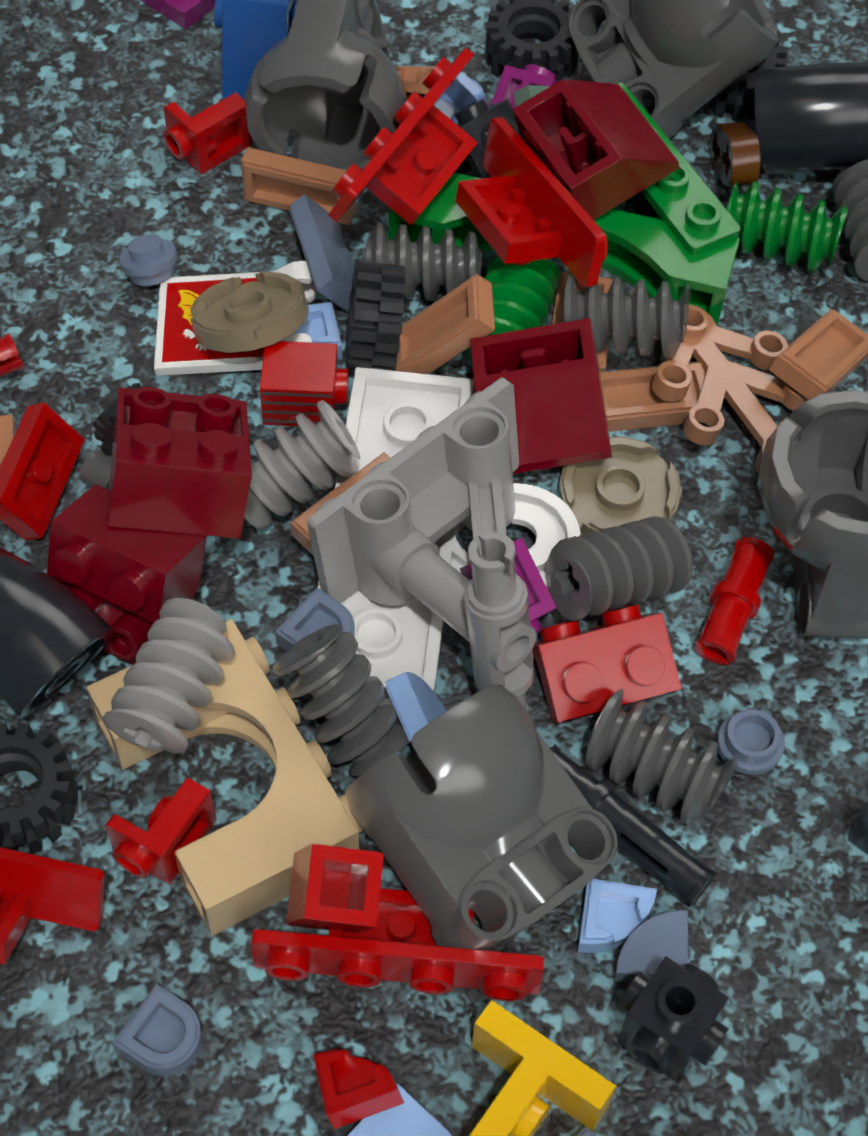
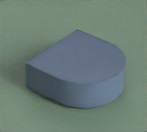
[275,588,355,651]
[112,984,202,1077]

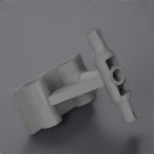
[307,377,537,713]

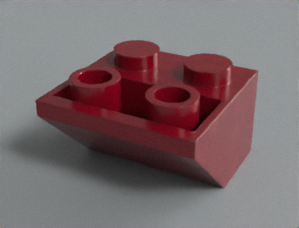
[512,79,680,220]
[470,318,613,474]
[108,387,252,539]
[47,484,207,665]

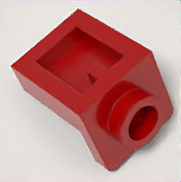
[163,92,253,175]
[105,777,217,885]

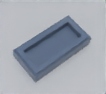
[290,194,354,312]

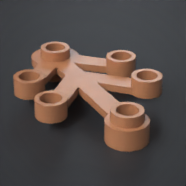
[652,305,808,474]

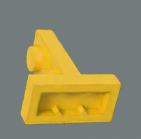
[470,1000,616,1136]

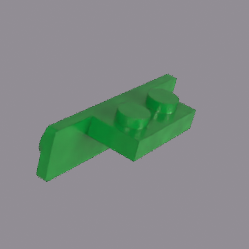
[617,83,740,256]

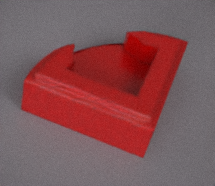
[313,1049,404,1129]

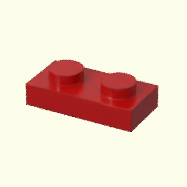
[0,402,85,541]

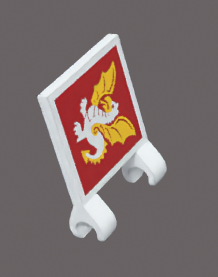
[154,261,316,376]

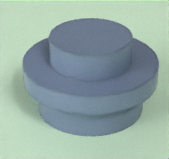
[119,235,178,286]
[717,709,785,775]

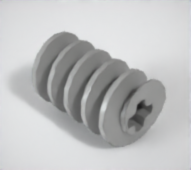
[244,399,361,529]
[101,598,235,753]

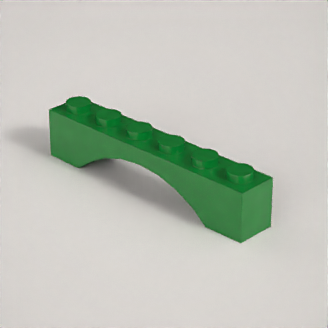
[389,173,740,326]

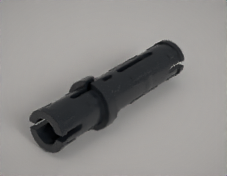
[550,744,717,908]

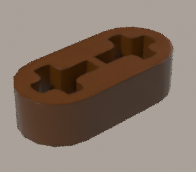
[710,122,760,186]

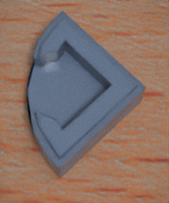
[614,910,688,983]

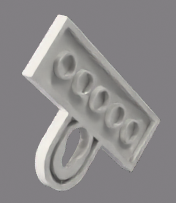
[318,367,581,699]

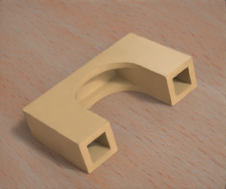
[86,619,364,937]

